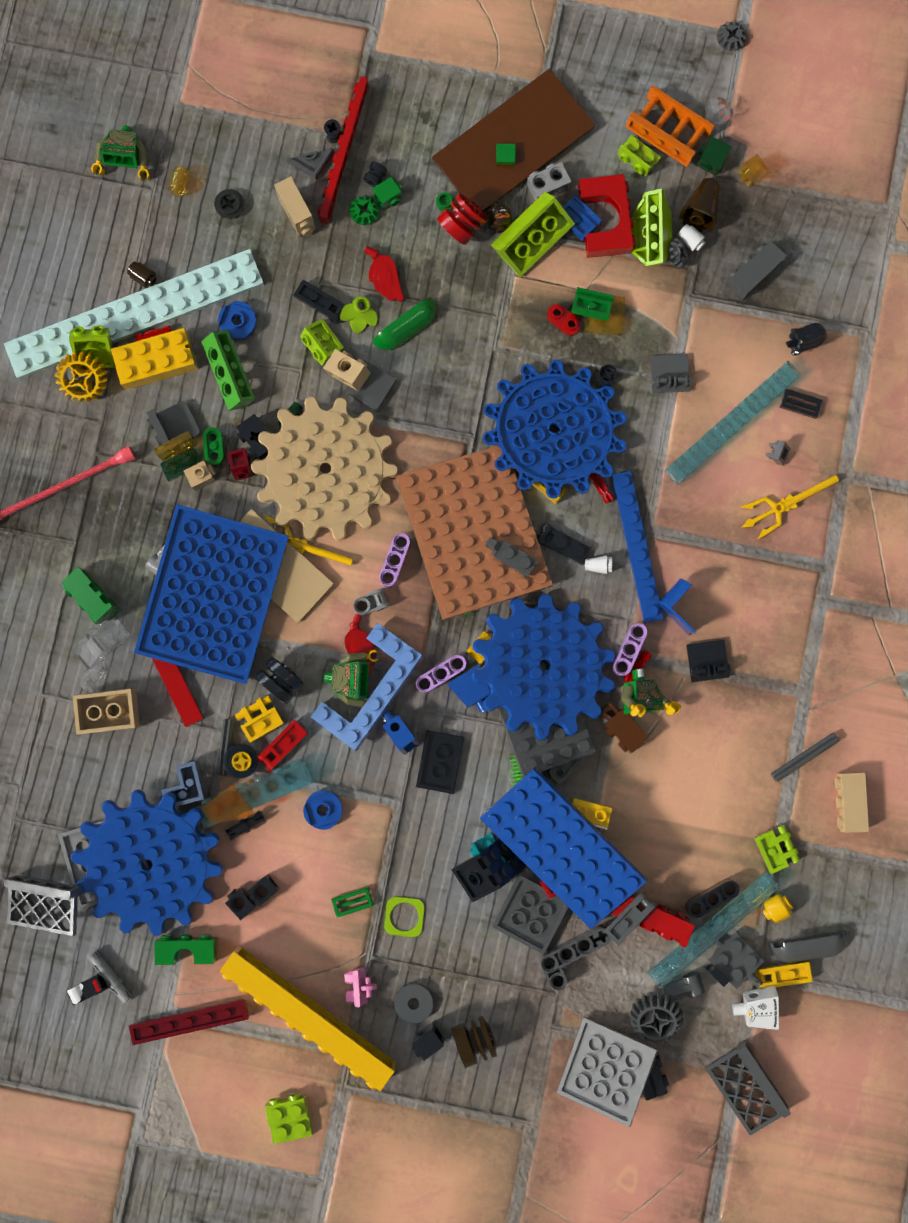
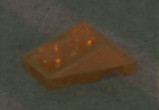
[201,784,256,824]

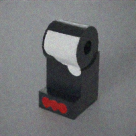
[66,973,108,1005]

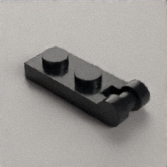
[293,280,345,324]
[537,523,591,565]

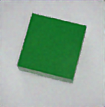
[496,144,515,165]

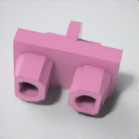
[345,967,377,1007]

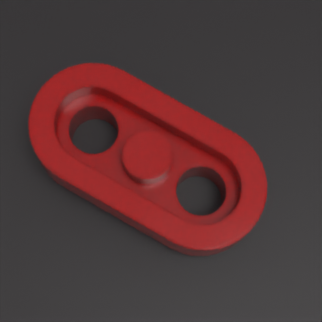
[547,304,581,336]

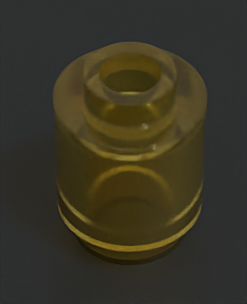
[168,166,190,197]

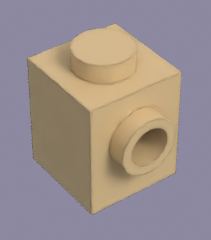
[184,461,216,491]

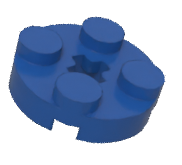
[218,301,257,340]
[303,790,343,830]

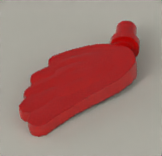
[364,246,404,302]
[344,614,377,675]

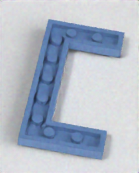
[311,623,424,751]

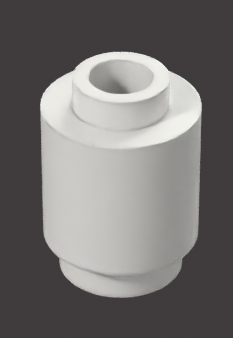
[677,224,706,252]

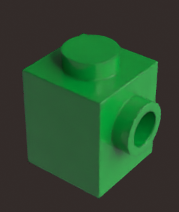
[372,177,403,211]

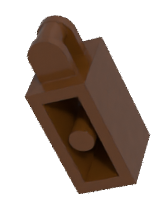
[601,702,649,753]

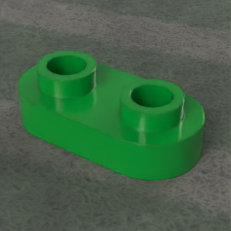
[203,427,225,466]

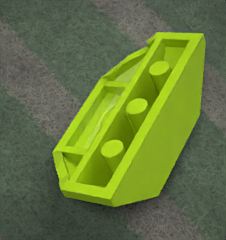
[632,188,672,267]

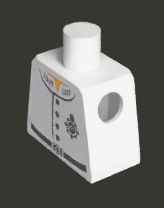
[732,986,779,1030]

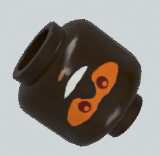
[487,203,512,233]

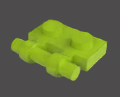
[754,824,800,874]

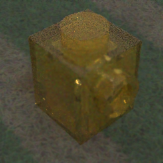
[738,154,768,187]

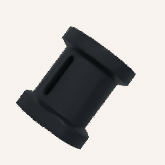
[324,119,342,143]

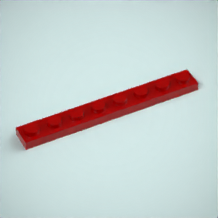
[317,76,369,225]

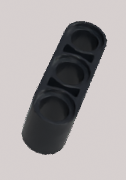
[685,879,740,918]

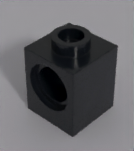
[248,874,280,906]
[225,888,258,921]

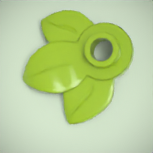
[340,296,377,334]

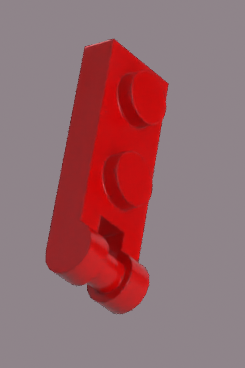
[258,720,308,772]

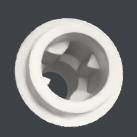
[585,555,613,574]

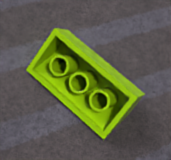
[491,192,575,277]

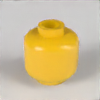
[763,894,794,923]

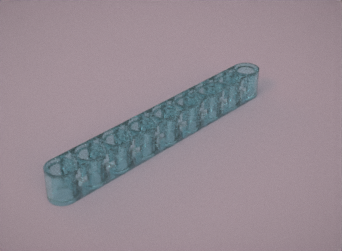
[664,361,801,485]

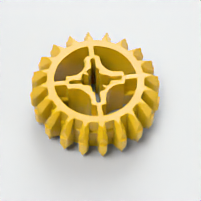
[55,351,108,403]

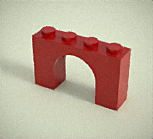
[578,174,636,258]

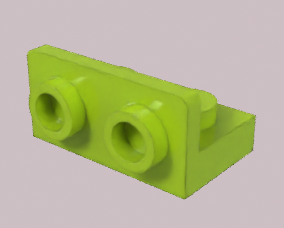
[617,135,661,177]
[300,318,344,366]

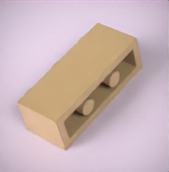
[835,772,869,833]

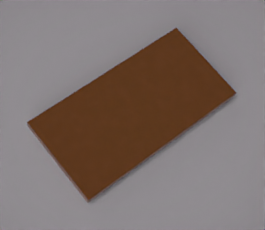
[432,68,595,212]

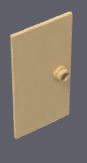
[240,509,334,623]

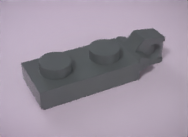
[485,537,538,578]

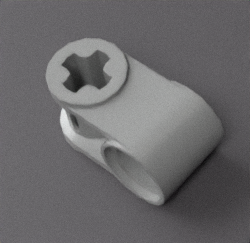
[353,588,391,616]

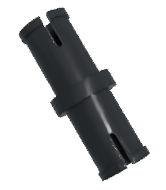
[225,810,265,841]

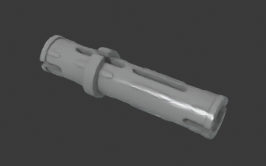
[87,950,133,1004]

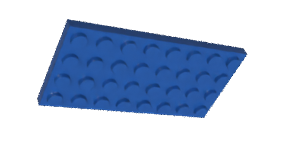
[480,767,647,929]

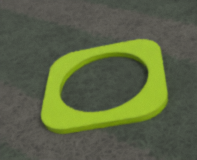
[384,897,424,937]

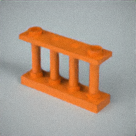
[625,85,715,167]

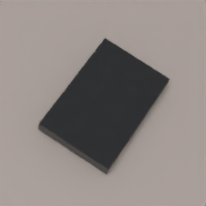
[416,730,464,794]

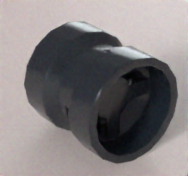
[363,161,388,187]
[597,364,618,387]

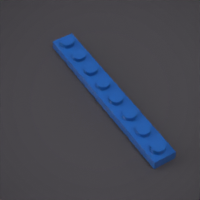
[611,471,663,623]

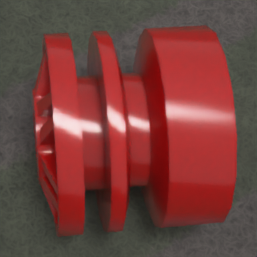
[437,193,488,245]

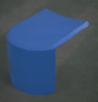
[660,579,696,636]

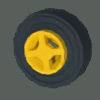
[223,744,258,778]

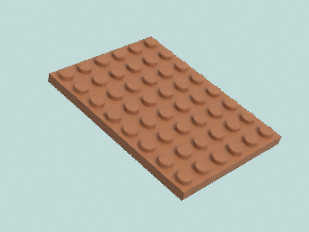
[396,446,553,621]

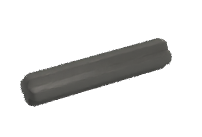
[216,719,234,776]

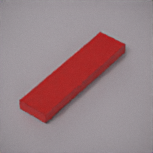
[152,658,204,727]

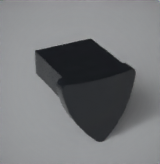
[705,964,729,987]

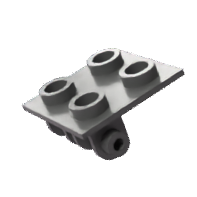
[650,354,691,393]

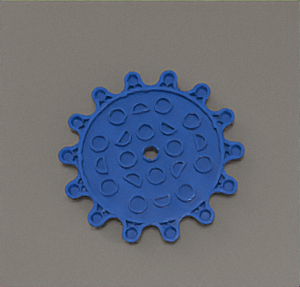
[482,360,627,499]
[471,593,615,741]
[71,789,224,936]

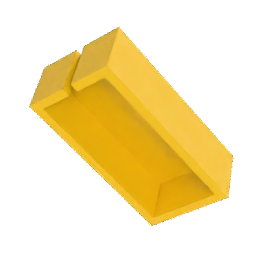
[111,328,198,390]

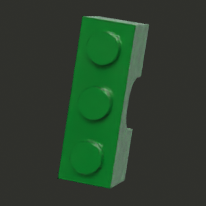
[155,934,217,965]

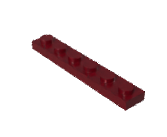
[129,999,249,1045]

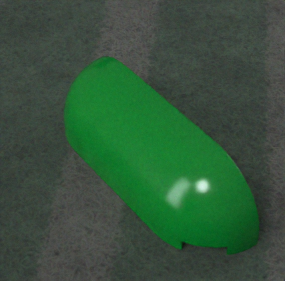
[373,297,436,351]

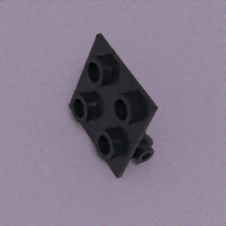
[686,640,731,683]

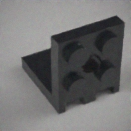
[451,838,527,902]

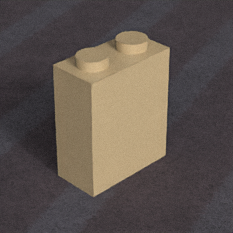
[274,176,316,237]

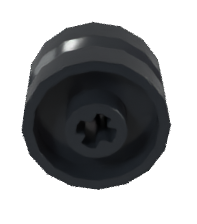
[254,657,305,704]

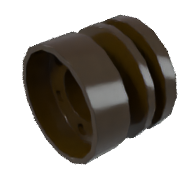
[451,1016,497,1068]

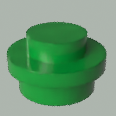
[436,192,454,211]

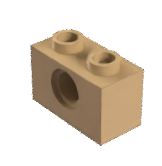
[323,349,371,392]

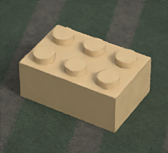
[73,689,140,735]

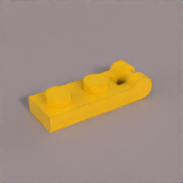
[755,961,813,989]

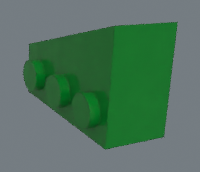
[61,567,122,625]

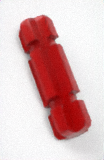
[135,325,172,341]
[589,473,614,504]
[624,650,652,683]

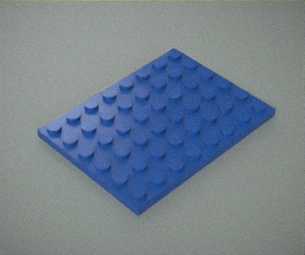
[134,504,289,684]

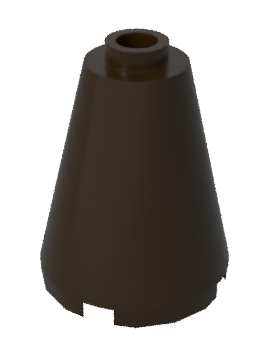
[679,178,720,232]

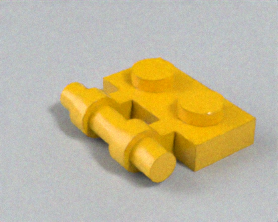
[235,695,284,743]

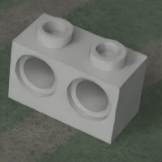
[527,162,571,201]

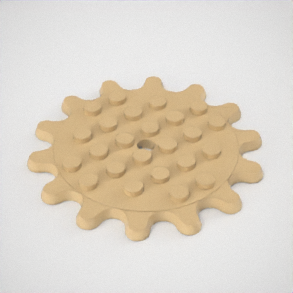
[251,396,399,541]

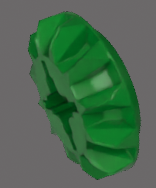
[349,195,379,225]

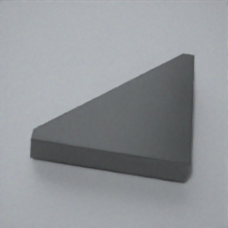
[286,148,334,180]

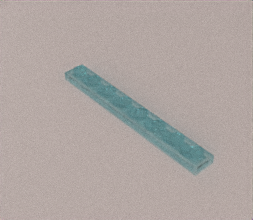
[647,872,780,989]

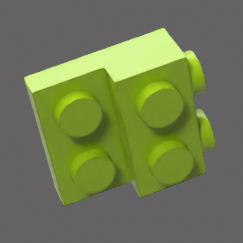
[69,325,115,369]
[265,1093,313,1144]

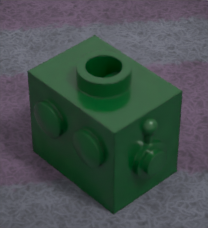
[696,136,731,175]

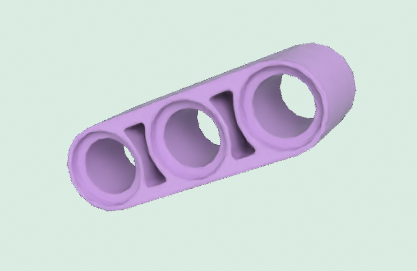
[379,533,410,588]
[612,623,647,676]
[416,655,466,693]

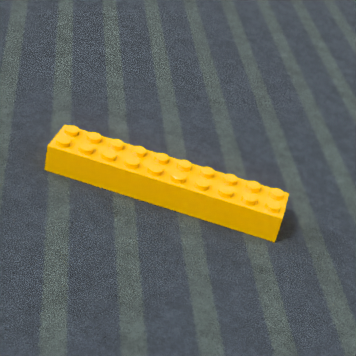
[220,945,396,1091]

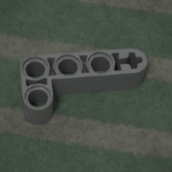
[540,925,611,991]

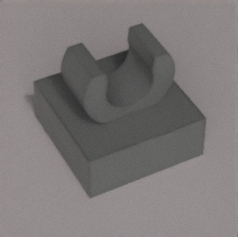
[766,440,790,466]

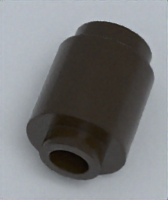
[127,261,157,288]

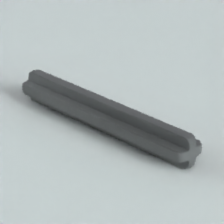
[771,733,839,782]

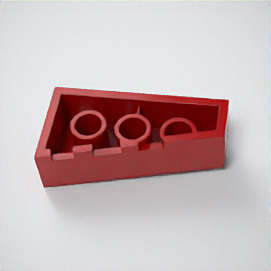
[611,893,695,948]

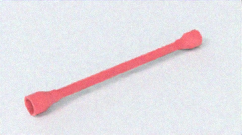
[0,446,136,520]

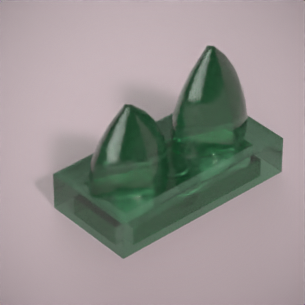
[160,448,201,482]

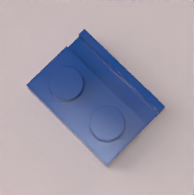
[563,195,602,242]

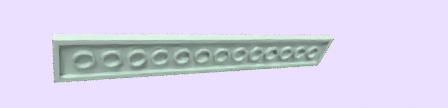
[4,249,264,379]

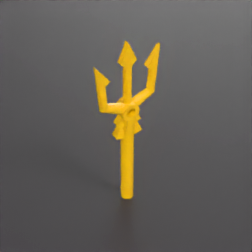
[739,475,839,541]
[262,514,353,566]

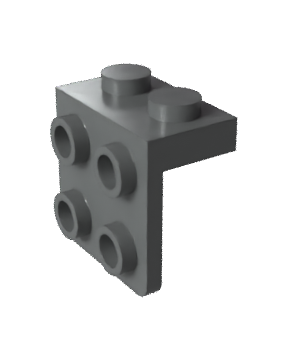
[146,401,200,451]

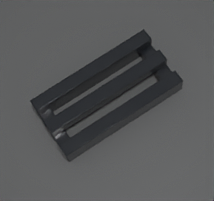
[779,389,822,419]

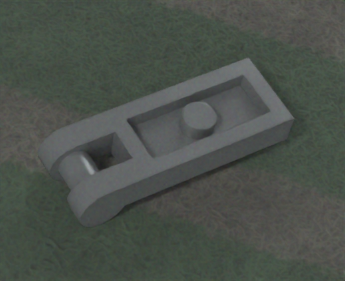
[604,891,657,946]

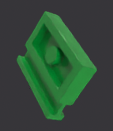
[571,287,614,321]

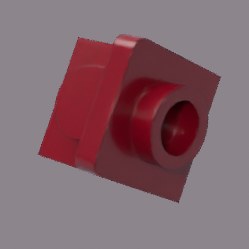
[227,448,253,481]

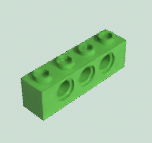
[201,330,255,411]

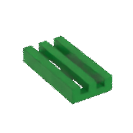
[331,887,374,918]

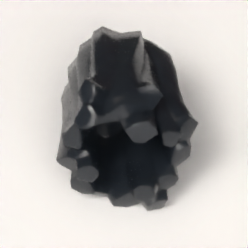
[786,323,827,356]

